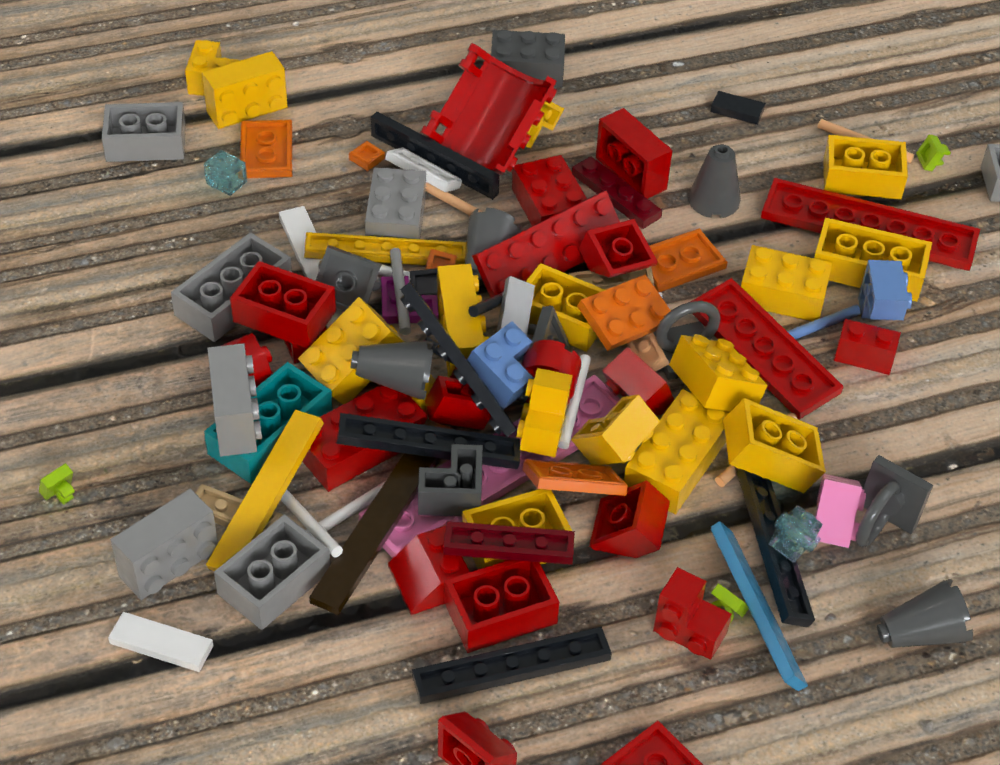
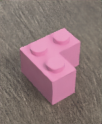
[811,474,866,548]

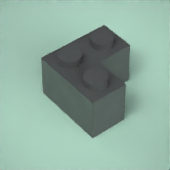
[418,444,483,516]

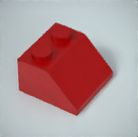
[579,219,658,278]
[834,319,901,375]
[602,347,674,416]
[589,480,670,558]
[388,525,470,615]
[438,711,517,765]

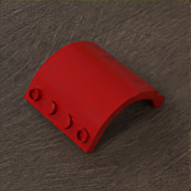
[420,43,558,175]

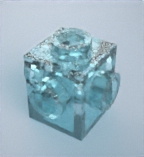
[204,150,247,196]
[769,505,823,563]

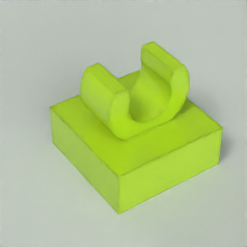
[916,134,951,171]
[39,463,75,505]
[711,583,749,623]

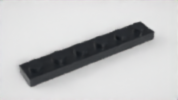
[371,112,500,200]
[400,282,517,437]
[337,413,520,469]
[737,469,815,627]
[412,626,612,704]

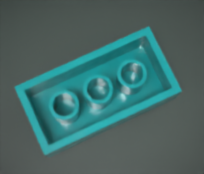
[204,362,333,484]

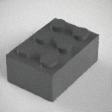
[491,30,565,88]

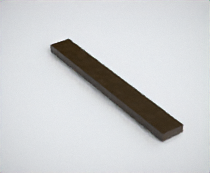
[309,419,453,615]

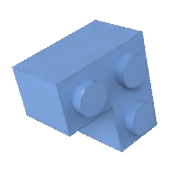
[858,260,912,320]
[467,321,533,410]

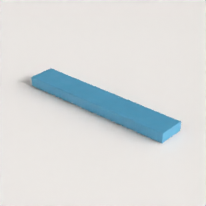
[711,521,808,691]

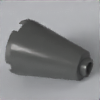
[689,144,741,218]
[465,208,521,286]
[350,340,433,400]
[877,579,973,648]

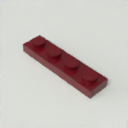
[572,156,662,229]
[444,521,575,565]

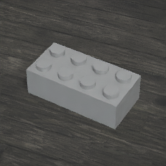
[171,232,292,342]

